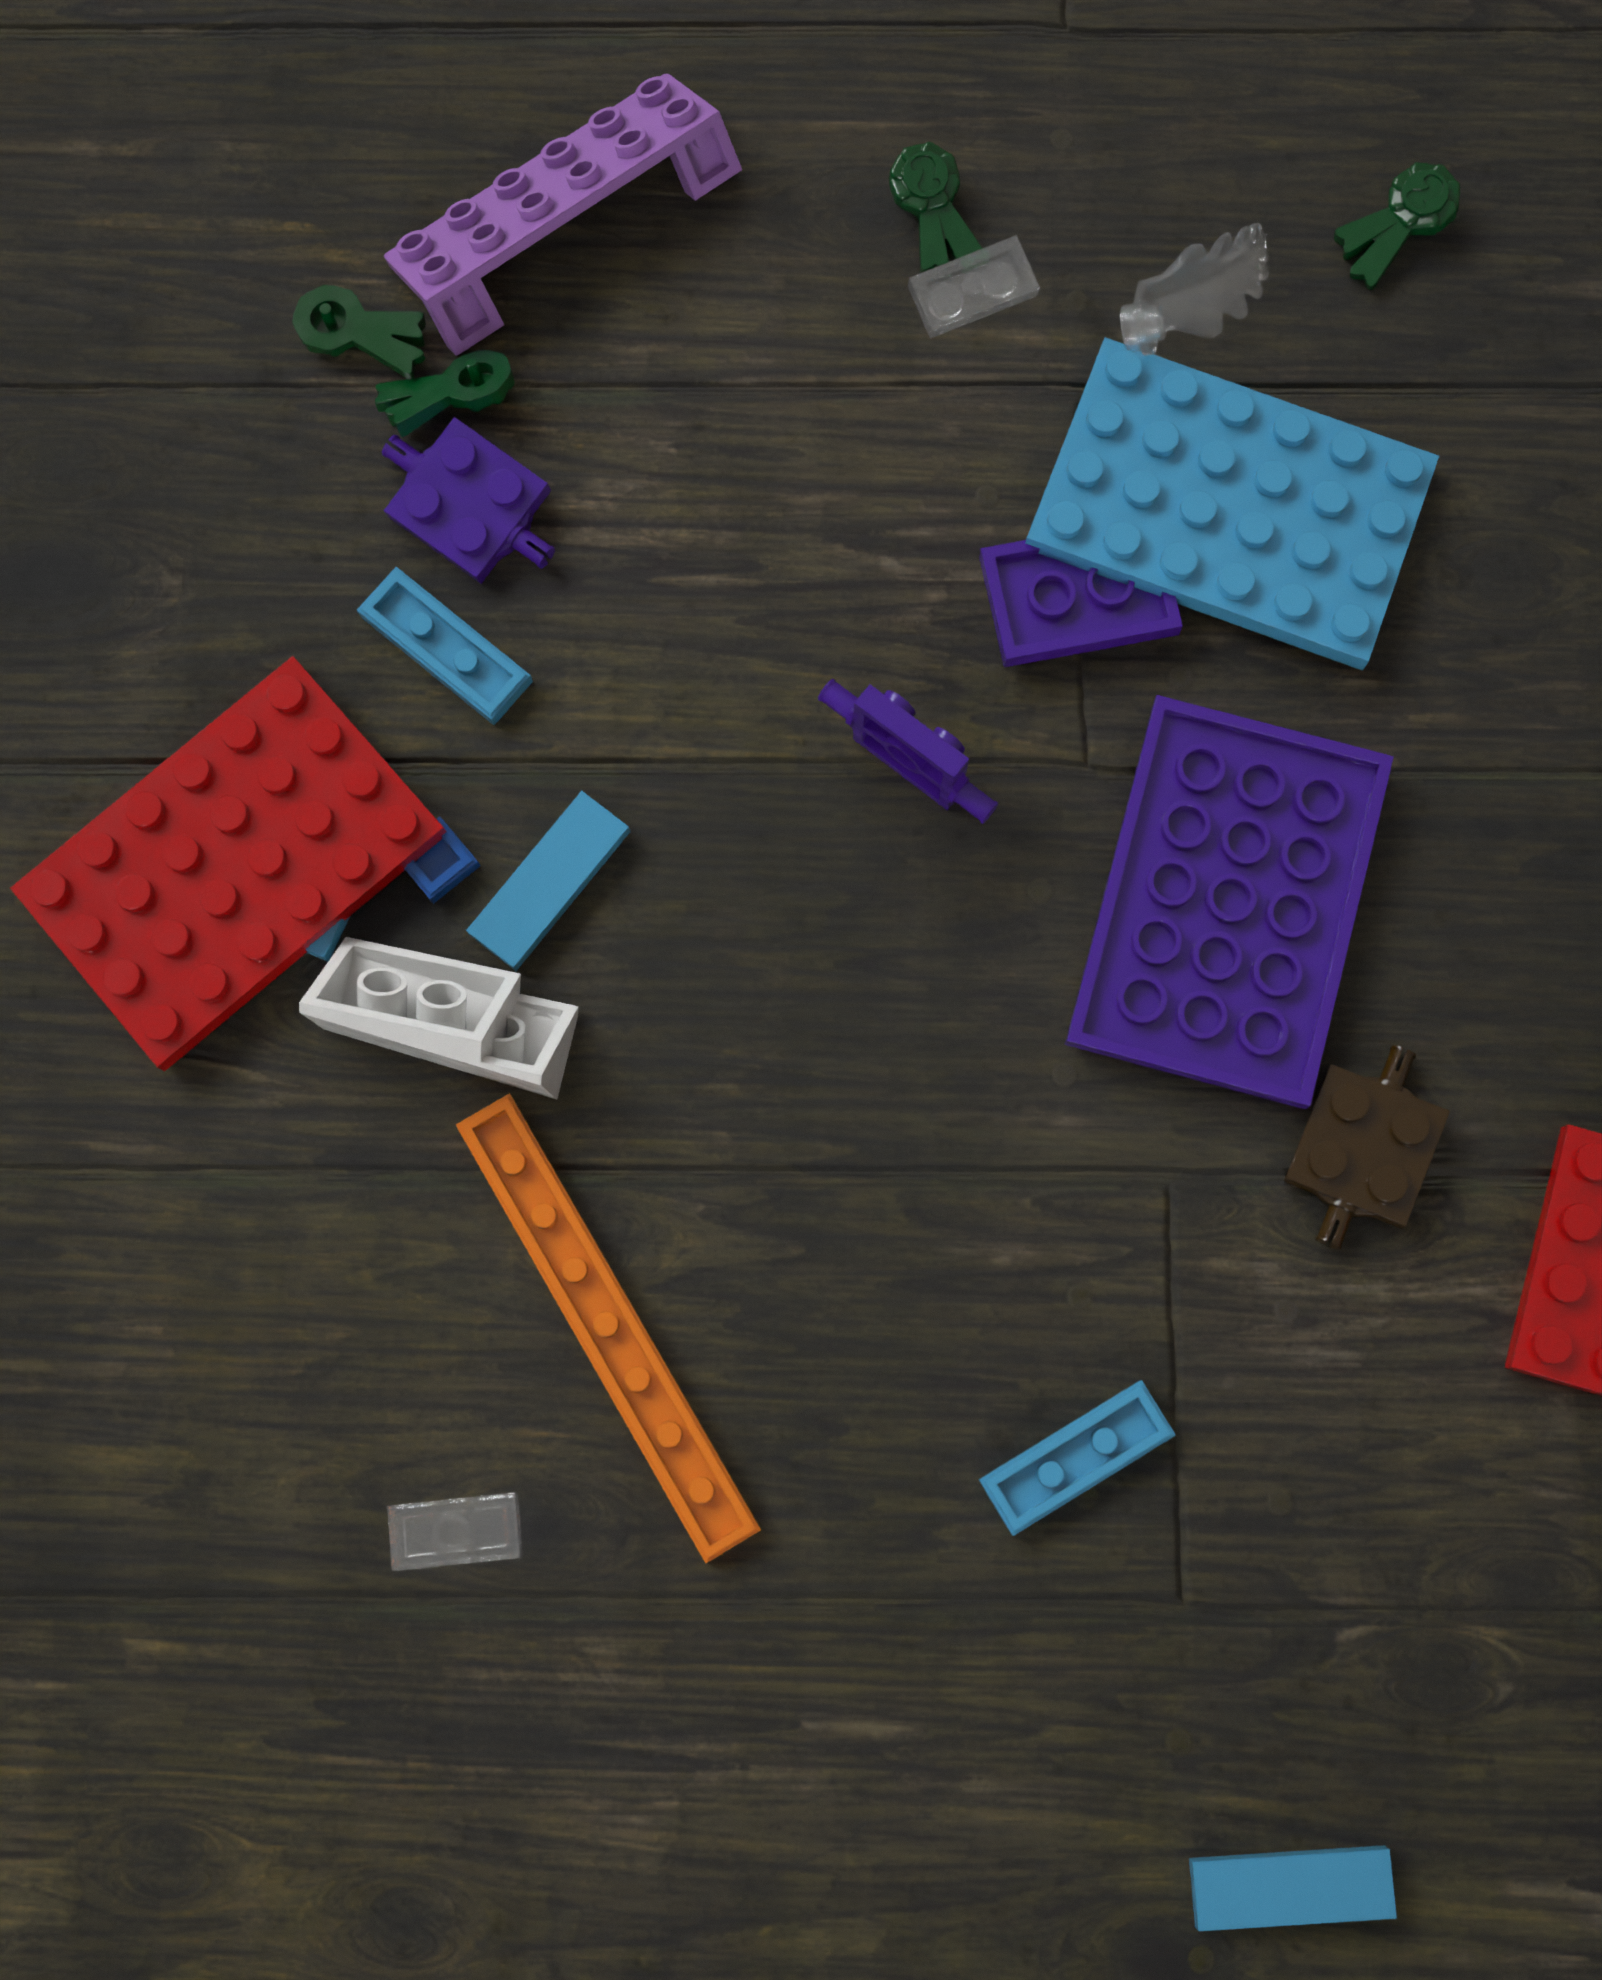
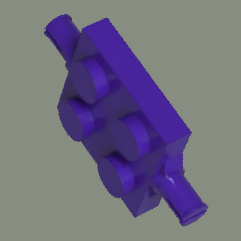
[382,417,555,584]
[818,679,998,824]

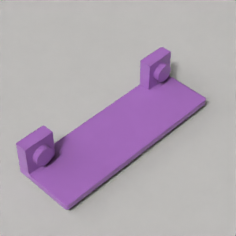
[384,74,742,356]

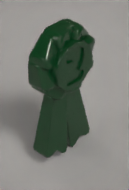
[888,141,989,277]
[1334,162,1461,291]
[292,285,426,379]
[375,349,515,437]

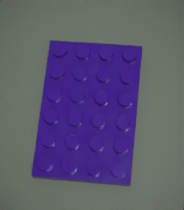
[1065,695,1394,1109]

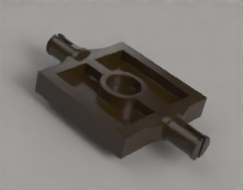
[1284,1045,1450,1250]

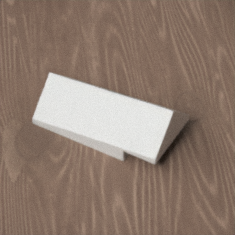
[299,937,579,1100]

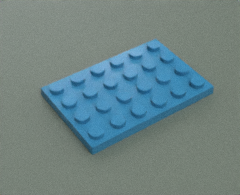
[1025,337,1439,671]

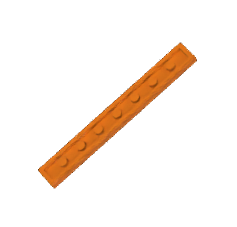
[456,1093,762,1563]

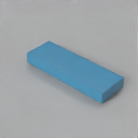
[357,567,533,725]
[466,791,630,971]
[978,1380,1176,1536]
[1189,1845,1397,1931]

